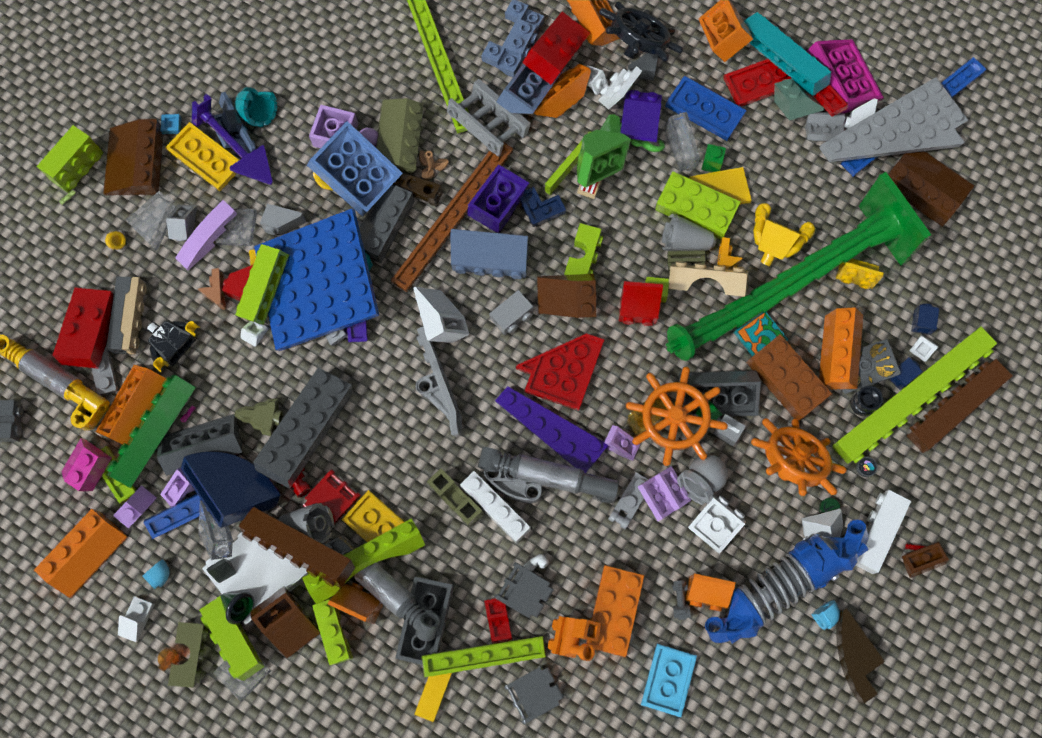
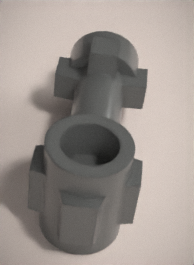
[672,581,691,620]

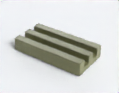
[667,251,706,271]

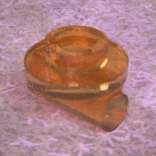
[158,648,179,671]

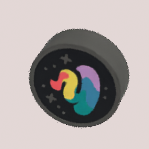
[856,457,877,478]

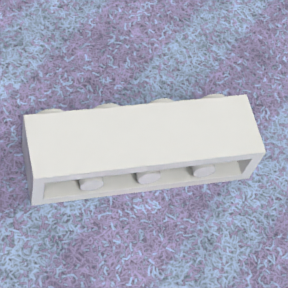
[460,471,531,544]
[856,490,911,574]

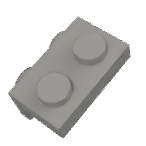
[805,112,845,141]

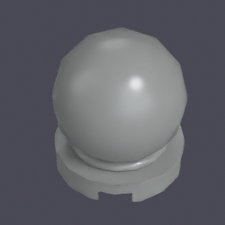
[677,454,728,505]

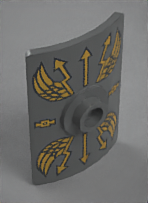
[842,339,900,394]

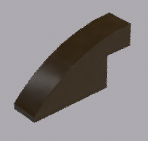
[836,608,885,704]

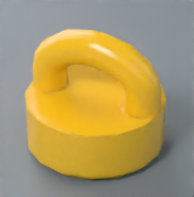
[105,231,126,250]

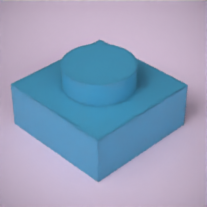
[160,114,182,134]

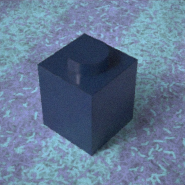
[911,303,939,335]
[889,357,923,390]

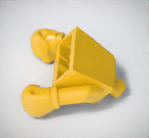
[753,203,816,266]

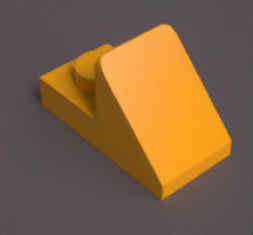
[717,237,743,269]

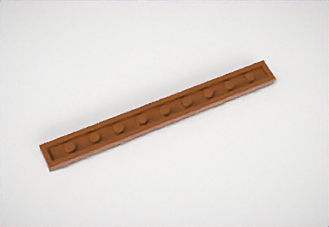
[391,142,514,292]

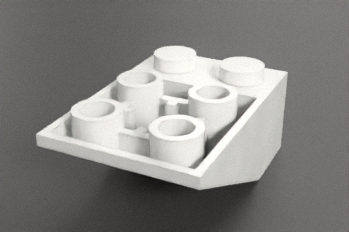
[413,287,469,343]

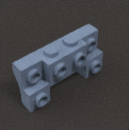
[481,0,544,78]

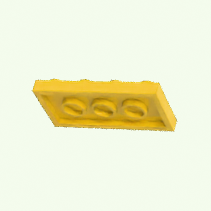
[165,122,239,191]

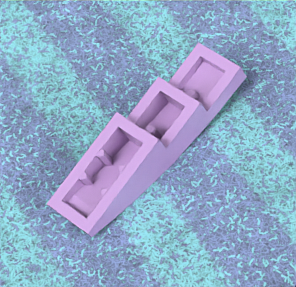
[176,200,237,270]

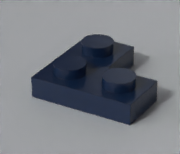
[520,187,566,227]

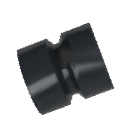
[850,386,883,416]

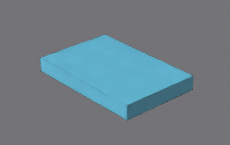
[641,644,697,717]

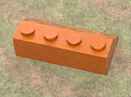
[566,0,620,46]
[819,307,863,389]
[96,365,166,445]
[34,509,128,598]

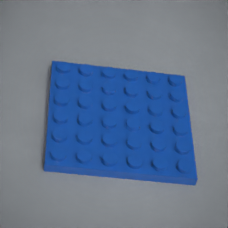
[254,209,380,351]

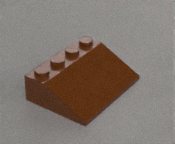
[103,119,164,196]
[888,151,974,227]

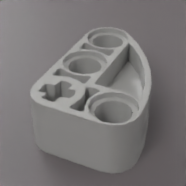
[484,469,541,504]

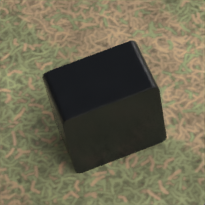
[221,109,242,136]

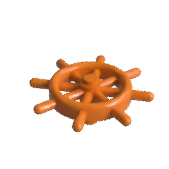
[626,366,728,466]
[751,418,847,496]

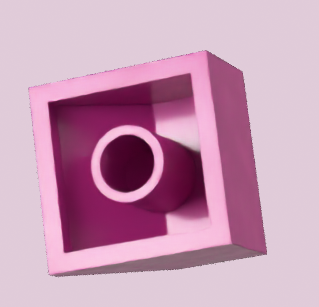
[62,438,112,491]

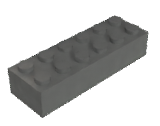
[253,367,352,489]

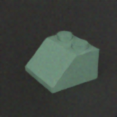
[774,78,824,121]

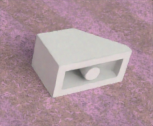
[843,99,878,130]

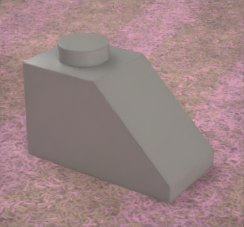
[166,204,197,241]
[260,204,306,235]

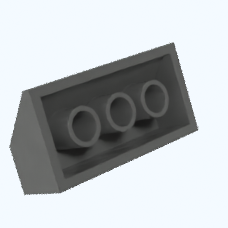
[359,186,415,264]
[679,371,761,417]
[157,414,242,476]

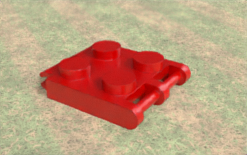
[303,469,361,525]

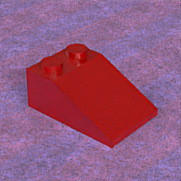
[618,281,663,326]

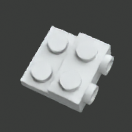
[598,66,642,109]
[688,495,746,554]

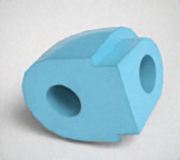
[143,559,170,589]
[811,600,840,630]

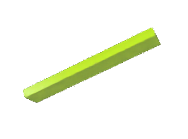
[422,636,546,677]

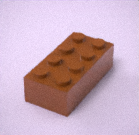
[746,334,832,421]

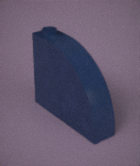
[181,452,280,528]

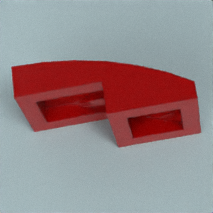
[484,598,512,644]

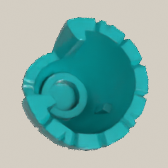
[235,87,278,127]

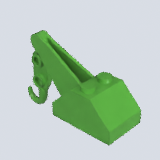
[577,114,665,188]

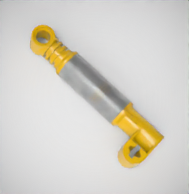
[0,335,110,431]

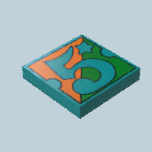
[734,312,789,357]

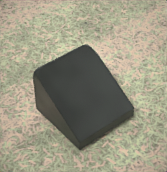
[206,558,236,583]

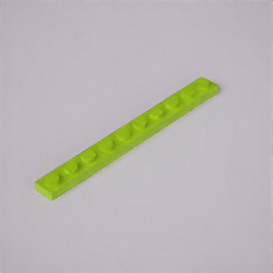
[407,0,469,134]

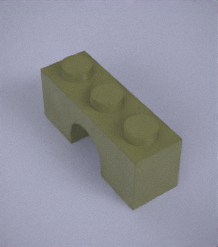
[427,468,483,527]
[168,622,208,688]

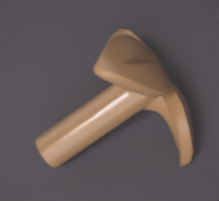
[419,150,449,180]

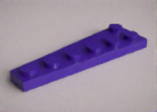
[495,386,609,473]

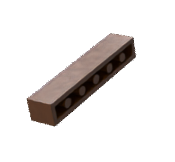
[906,359,1013,453]
[238,507,355,588]

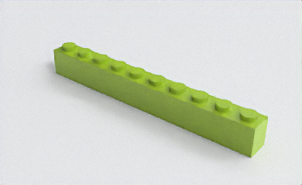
[832,326,997,464]

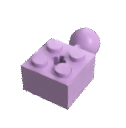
[309,105,378,148]

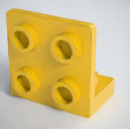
[836,259,884,289]

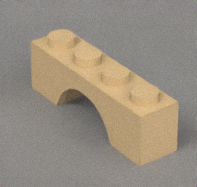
[668,261,749,297]

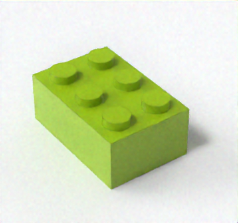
[36,125,103,193]

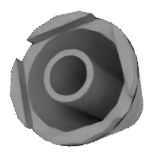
[662,214,716,251]
[279,503,334,544]

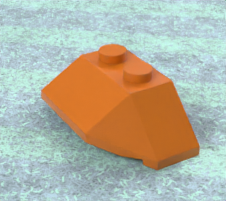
[534,64,591,118]

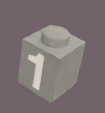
[713,414,746,446]

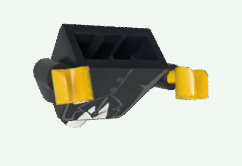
[147,321,200,372]

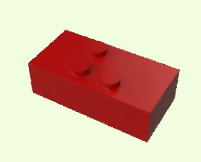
[522,11,590,85]
[53,287,114,369]

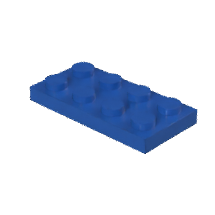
[665,76,746,141]

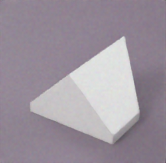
[802,509,843,538]

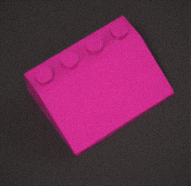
[806,39,884,114]

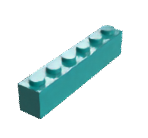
[744,12,831,96]

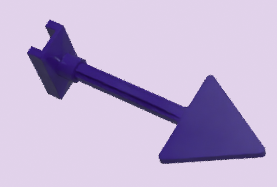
[192,94,273,185]

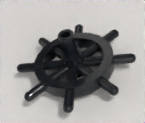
[599,1,683,61]

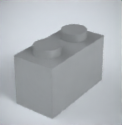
[489,290,533,335]

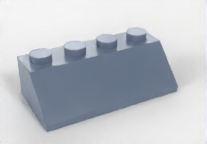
[496,64,565,114]

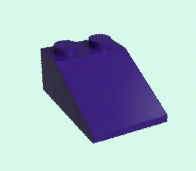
[620,90,662,142]
[468,164,529,233]

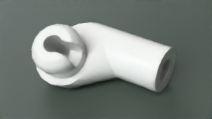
[523,554,549,571]

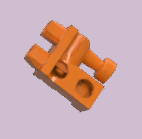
[547,616,601,661]

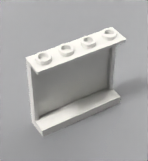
[202,532,308,625]

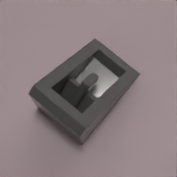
[627,53,658,81]

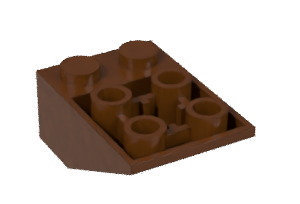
[250,586,320,658]

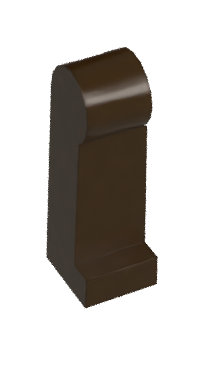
[391,173,443,207]

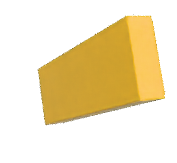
[414,673,452,722]

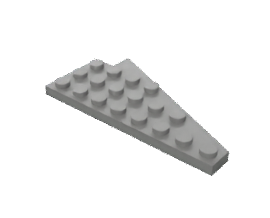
[819,77,968,162]

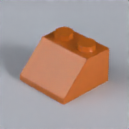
[685,573,736,612]

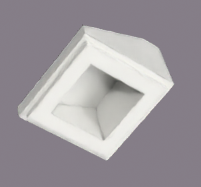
[241,321,268,347]
[909,334,938,362]

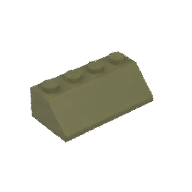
[376,98,424,175]

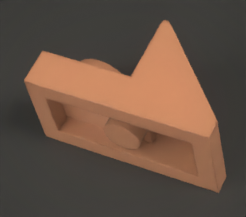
[198,268,226,310]

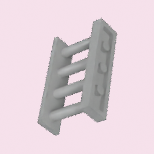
[447,79,531,157]

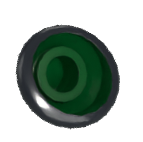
[221,592,255,625]

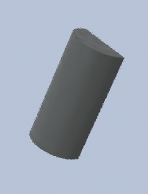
[395,577,454,665]

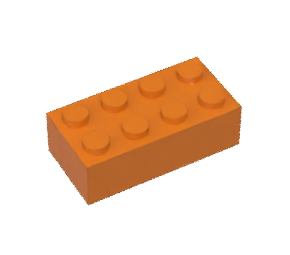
[586,565,644,657]

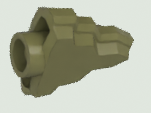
[235,399,283,436]

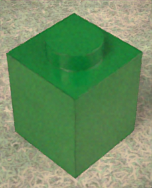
[701,144,726,172]

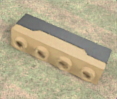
[106,277,147,355]

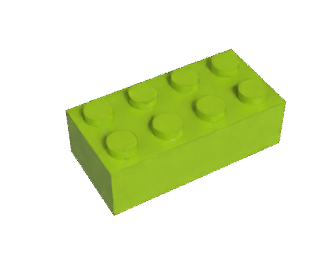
[655,171,741,240]

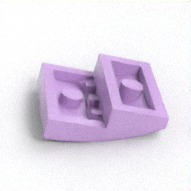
[638,466,691,521]

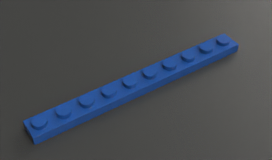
[841,57,986,177]

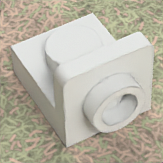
[586,65,608,95]

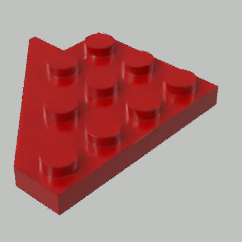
[516,333,604,411]

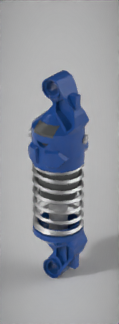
[705,519,869,644]

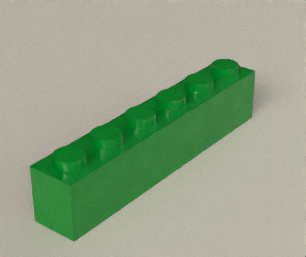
[107,375,196,488]

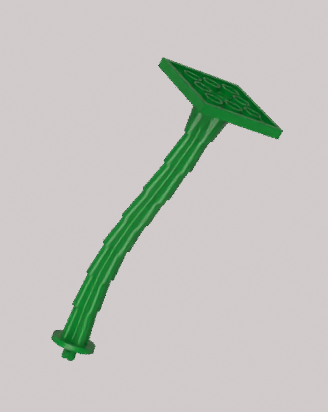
[666,172,932,361]

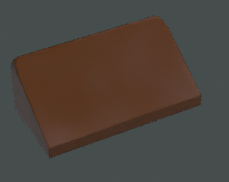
[902,542,949,578]

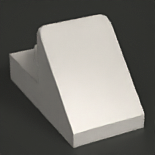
[118,596,155,642]

